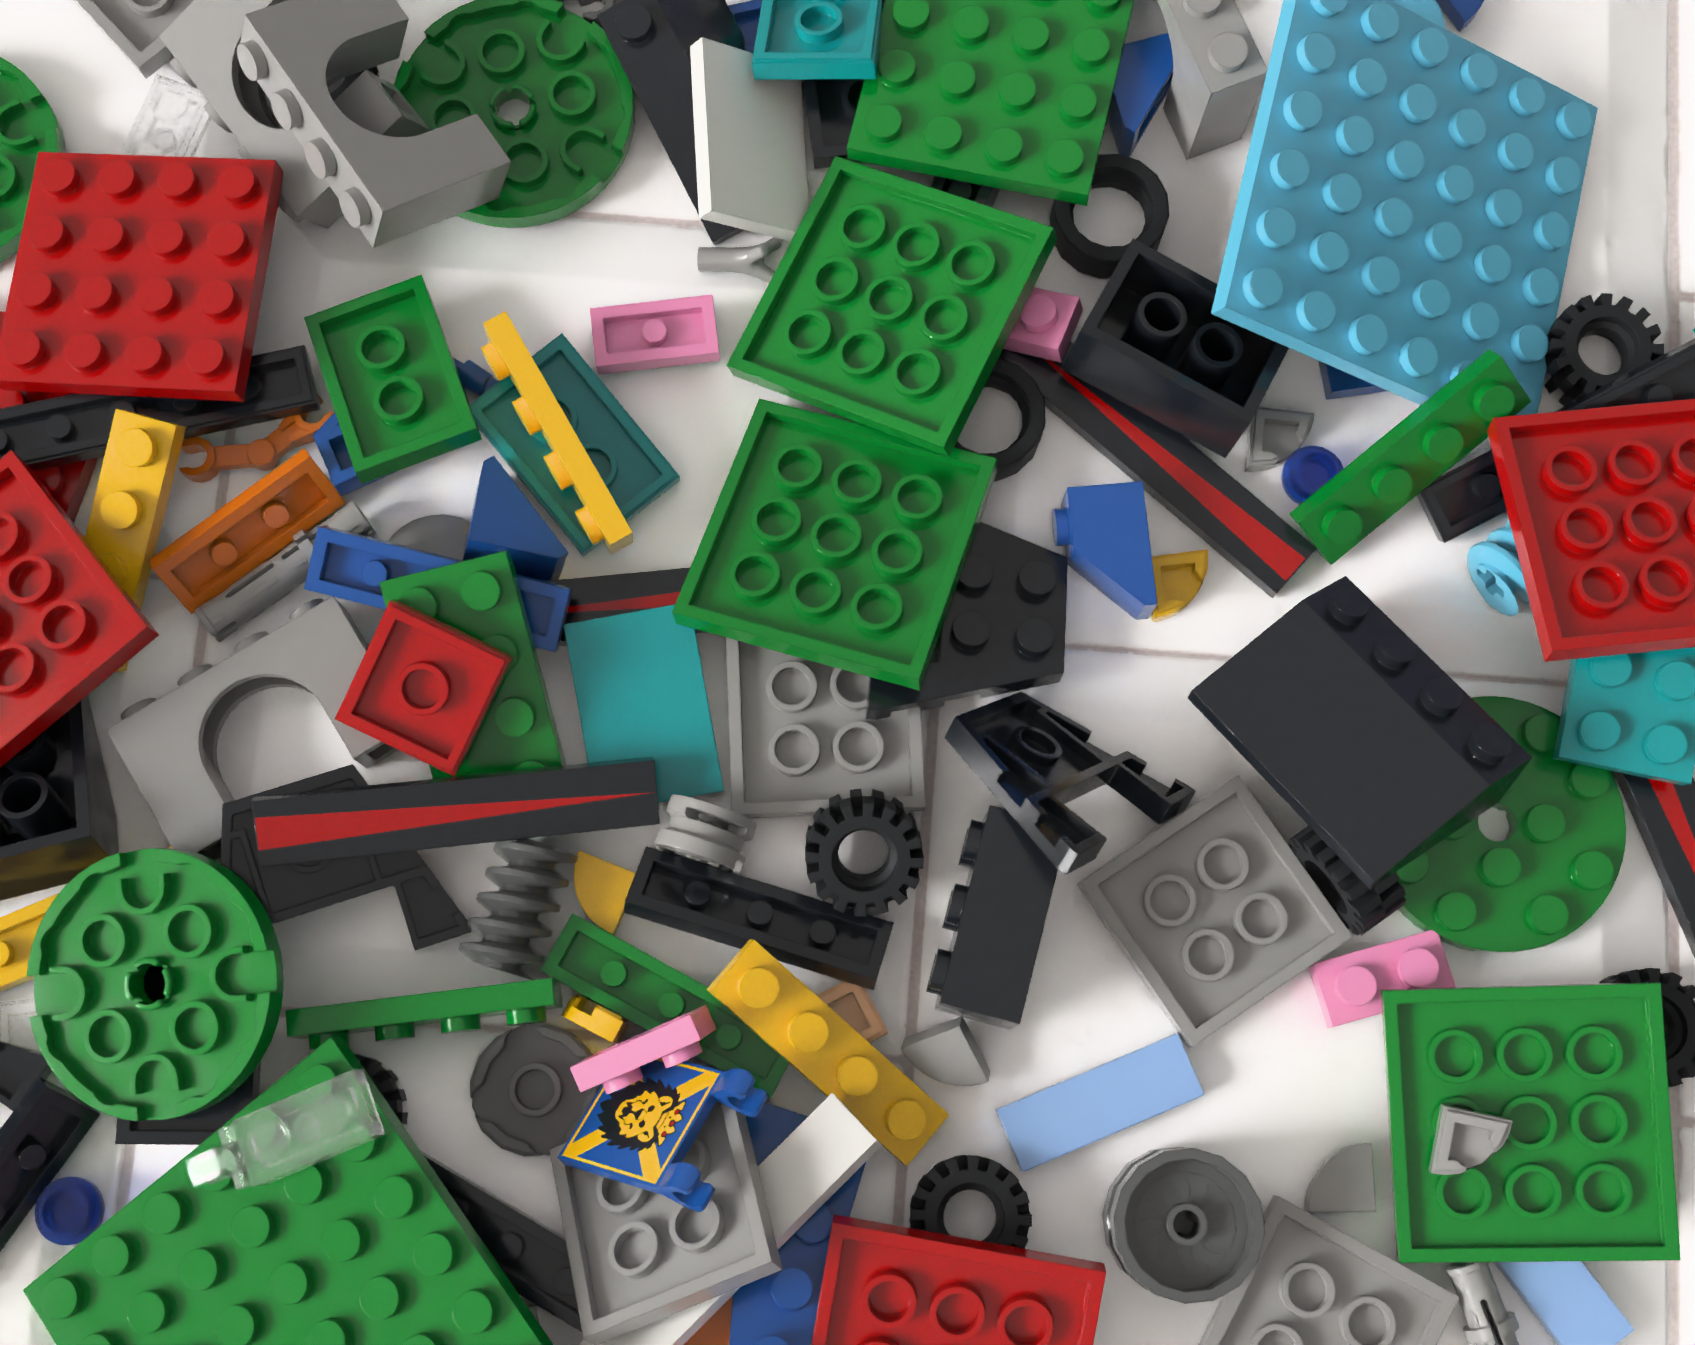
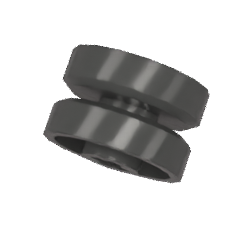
[1102,1147,1265,1304]

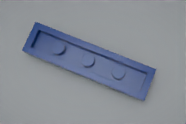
[304,526,573,652]

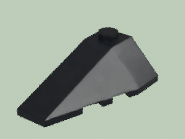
[597,0,746,245]

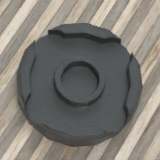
[470,1023,602,1157]

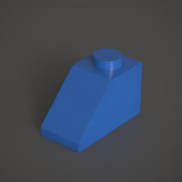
[1052,481,1157,620]

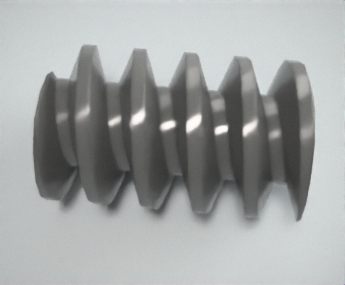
[458,838,578,980]

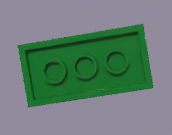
[379,549,566,779]

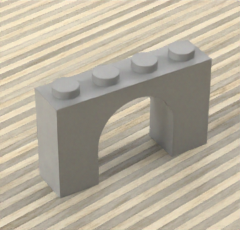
[159,0,430,229]
[237,0,511,248]
[1157,0,1268,160]
[106,596,398,860]

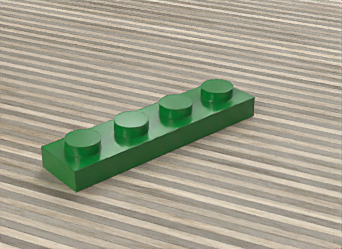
[1289,349,1532,565]
[540,913,789,1098]
[285,978,563,1050]

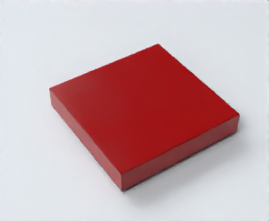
[335,599,514,776]

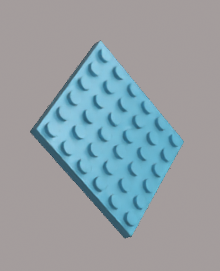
[1211,0,1598,416]

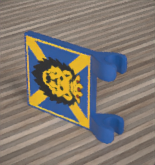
[557,1058,769,1212]

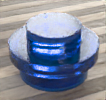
[1281,446,1344,505]
[35,1176,105,1245]

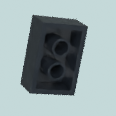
[1061,238,1289,458]
[926,805,1058,1030]

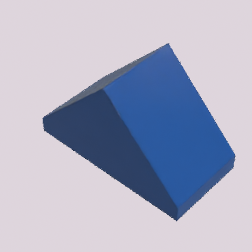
[1108,33,1173,157]
[462,455,569,581]

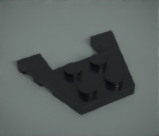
[866,522,1068,720]
[944,691,1196,875]
[220,764,472,951]

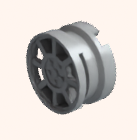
[654,795,757,874]

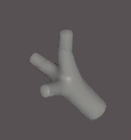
[697,237,781,283]

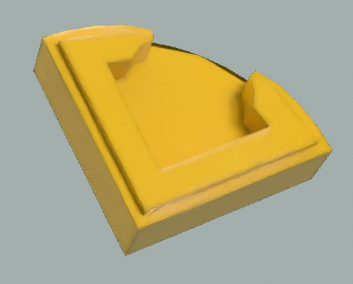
[1151,549,1209,622]
[573,850,635,936]
[561,994,630,1044]

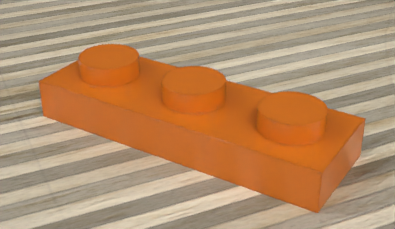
[148,448,346,615]

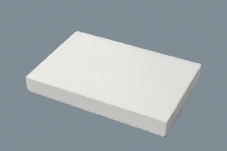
[690,37,809,241]

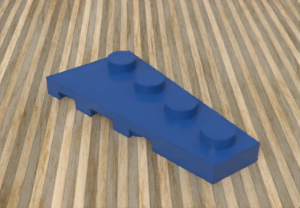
[729,1102,866,1345]

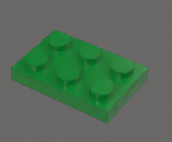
[304,274,482,484]

